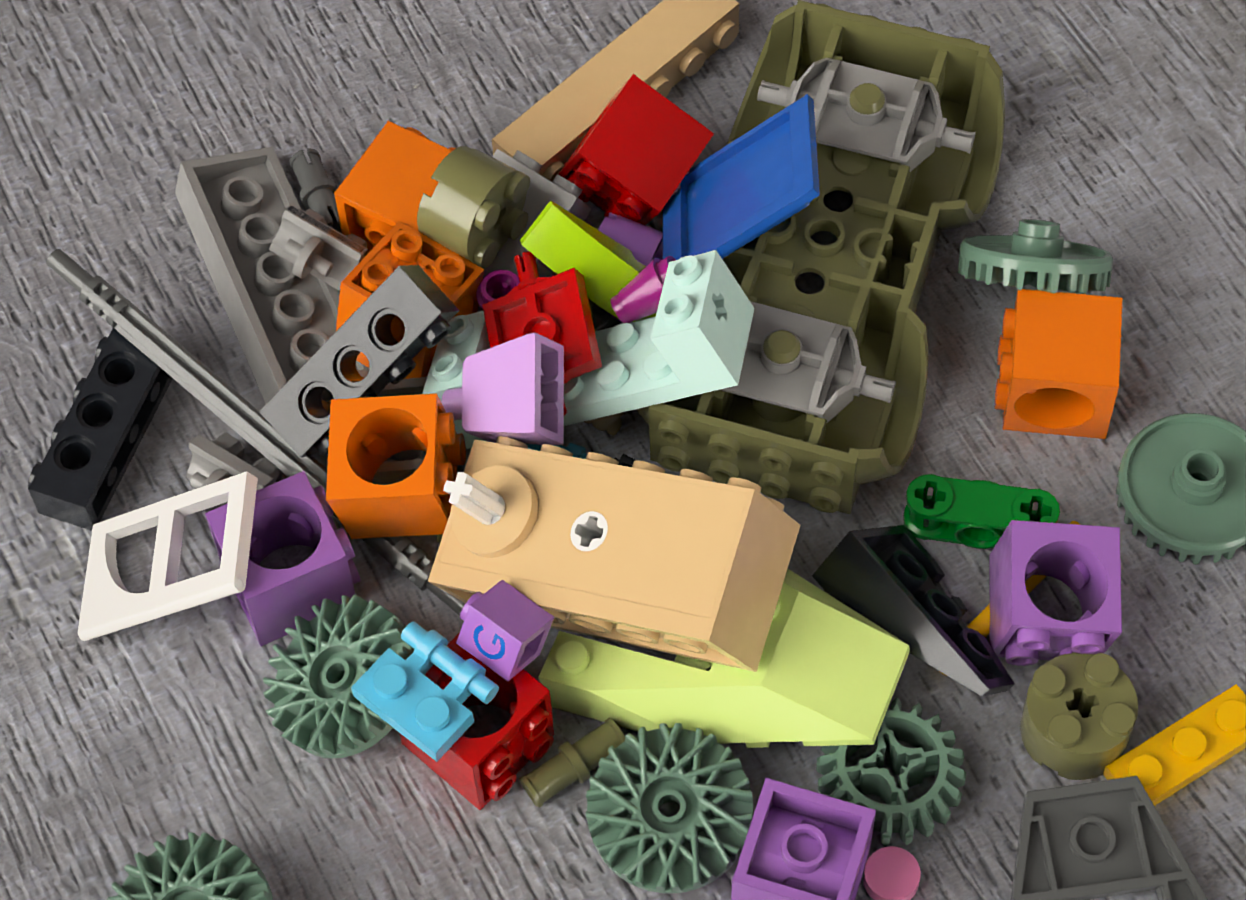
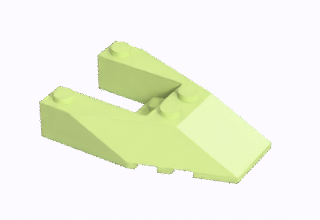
[538,569,910,748]

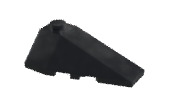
[812,525,1015,697]

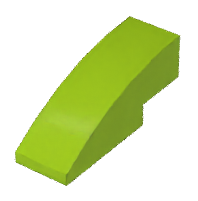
[520,200,656,322]

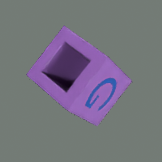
[456,580,554,681]

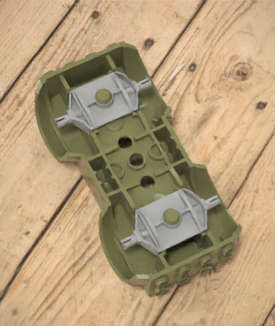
[635,0,1005,514]

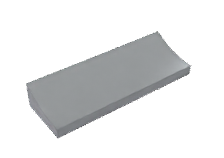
[175,146,369,404]

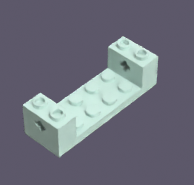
[422,250,754,449]

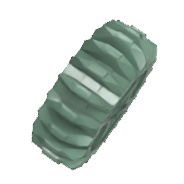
[816,697,966,847]

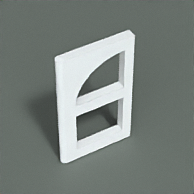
[78,471,258,641]

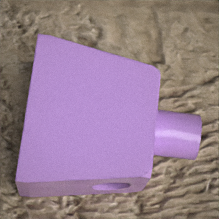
[441,333,564,445]

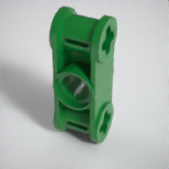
[903,474,1060,549]

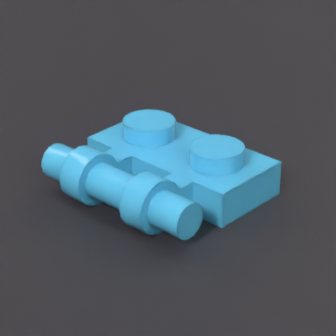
[351,621,499,762]

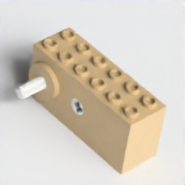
[428,436,800,672]

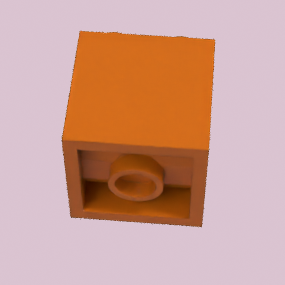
[334,120,456,256]
[336,221,485,379]
[994,289,1123,439]
[326,393,466,539]

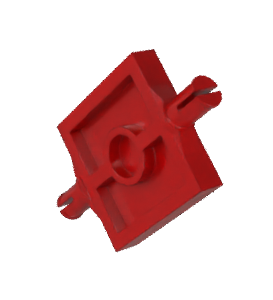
[482,252,602,416]

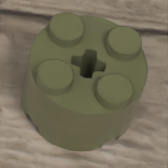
[417,146,530,268]
[1020,653,1138,780]

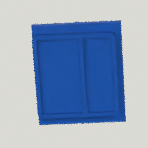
[663,94,820,260]

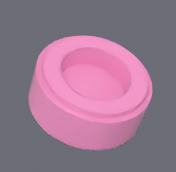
[863,846,921,900]

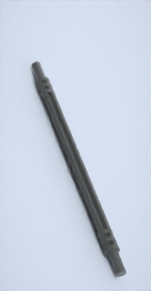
[46,249,466,616]

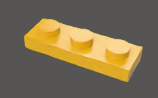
[1103,684,1246,806]

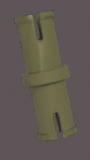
[519,718,625,808]

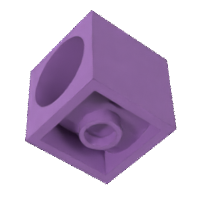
[205,471,361,647]
[989,520,1122,666]
[731,778,876,900]

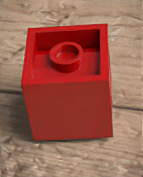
[558,74,714,225]
[399,633,554,810]

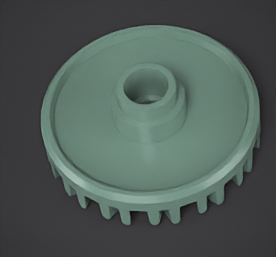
[957,219,1113,294]
[1116,413,1246,565]
[263,595,414,759]
[586,723,754,894]
[107,832,273,900]

